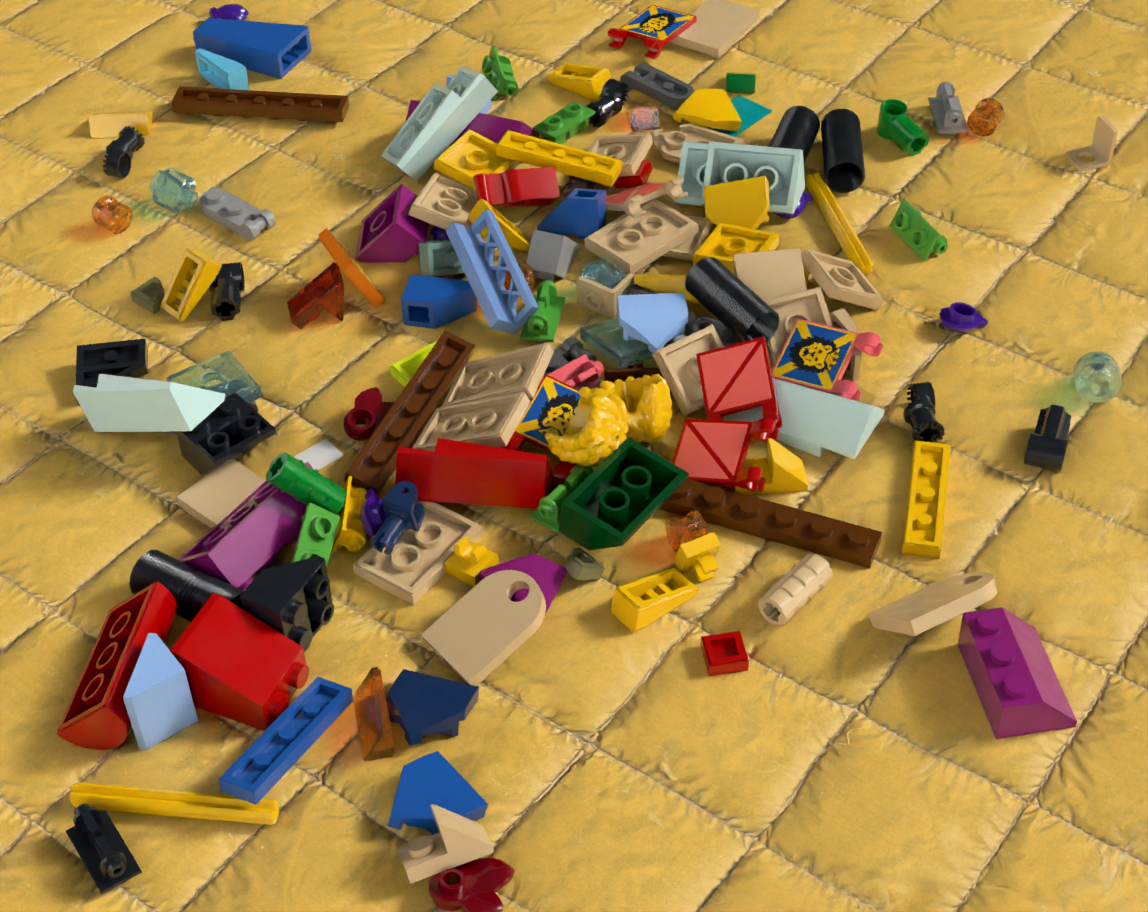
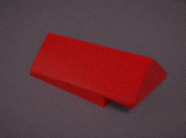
[395,438,554,509]

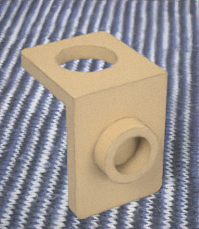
[1065,115,1118,172]
[577,273,635,319]

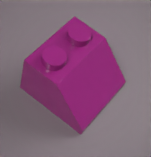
[355,184,430,263]

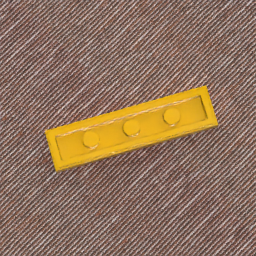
[496,130,623,187]
[901,440,951,559]

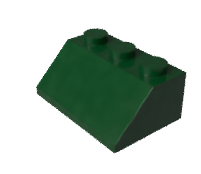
[559,437,689,550]

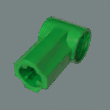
[877,99,929,156]

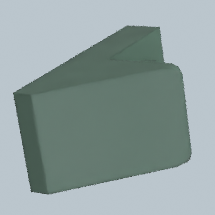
[419,240,465,277]

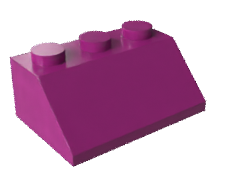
[958,607,1077,739]

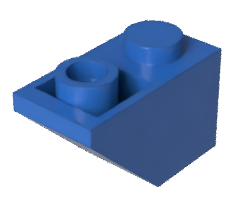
[537,188,606,240]
[401,274,477,329]

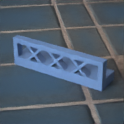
[446,209,539,335]

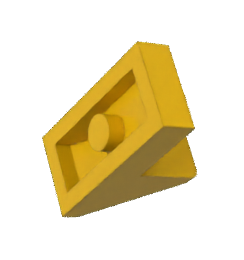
[733,438,808,495]

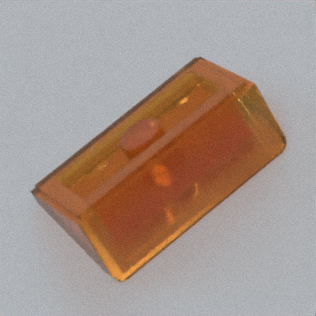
[353,667,395,761]

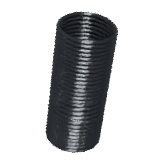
[768,106,820,163]
[821,109,865,193]
[685,257,780,342]
[129,550,244,622]

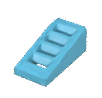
[195,48,249,90]

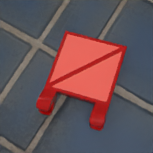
[696,336,783,429]
[672,418,779,492]

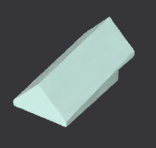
[381,66,498,182]
[674,141,805,214]
[73,374,225,432]
[724,378,885,459]

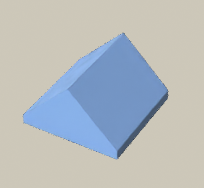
[123,633,198,750]

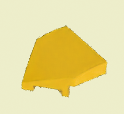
[672,89,742,131]
[704,176,770,229]

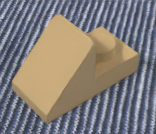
[398,804,494,884]

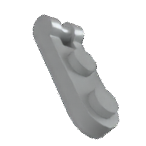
[200,188,276,241]

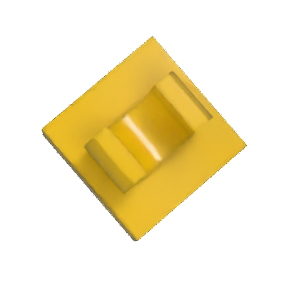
[674,532,721,583]
[444,536,499,587]

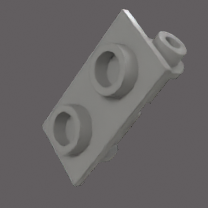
[928,82,969,134]

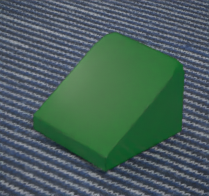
[726,72,756,93]

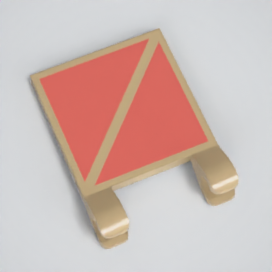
[606,177,688,219]

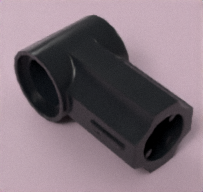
[209,262,245,321]
[1024,404,1071,472]

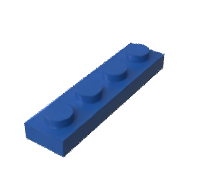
[219,677,353,805]

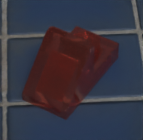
[287,262,344,329]

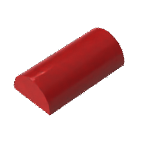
[57,582,177,750]

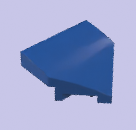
[388,751,488,835]

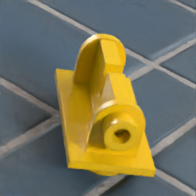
[331,476,367,554]

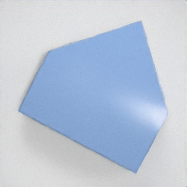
[617,293,688,353]

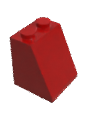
[170,593,309,731]

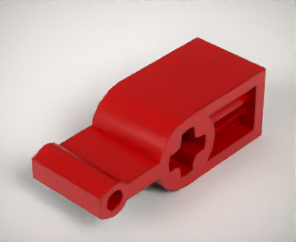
[473,167,560,208]

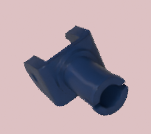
[370,481,425,555]

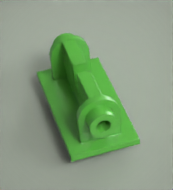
[482,46,518,101]
[533,101,595,144]
[889,199,948,261]
[520,280,565,342]
[530,465,594,533]
[291,502,340,568]

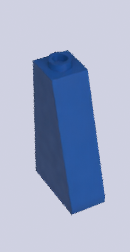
[193,18,312,79]

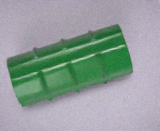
[266,452,347,514]

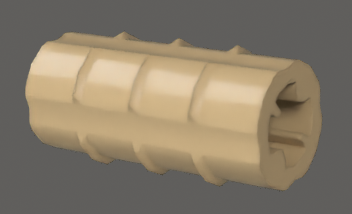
[758,553,833,626]

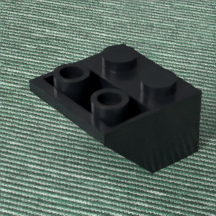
[176,392,276,475]
[240,556,334,652]

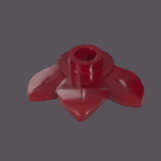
[343,387,395,441]
[428,857,515,912]

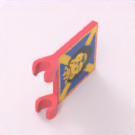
[772,318,883,401]

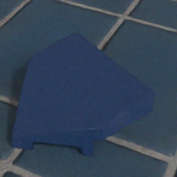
[387,669,479,745]

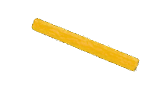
[805,172,873,275]
[69,782,279,825]

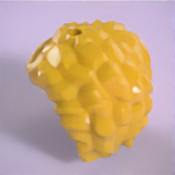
[599,374,673,444]
[546,387,628,467]

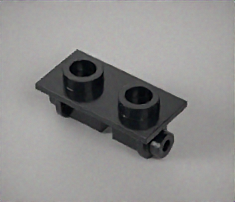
[66,804,142,894]

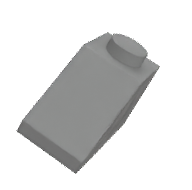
[525,230,580,282]

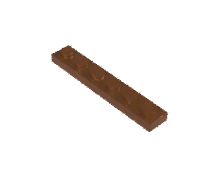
[171,86,349,123]
[344,330,475,496]
[659,479,882,568]

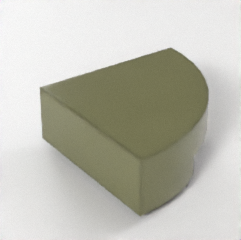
[130,277,165,314]
[564,547,605,580]

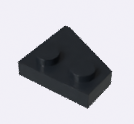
[76,339,148,406]

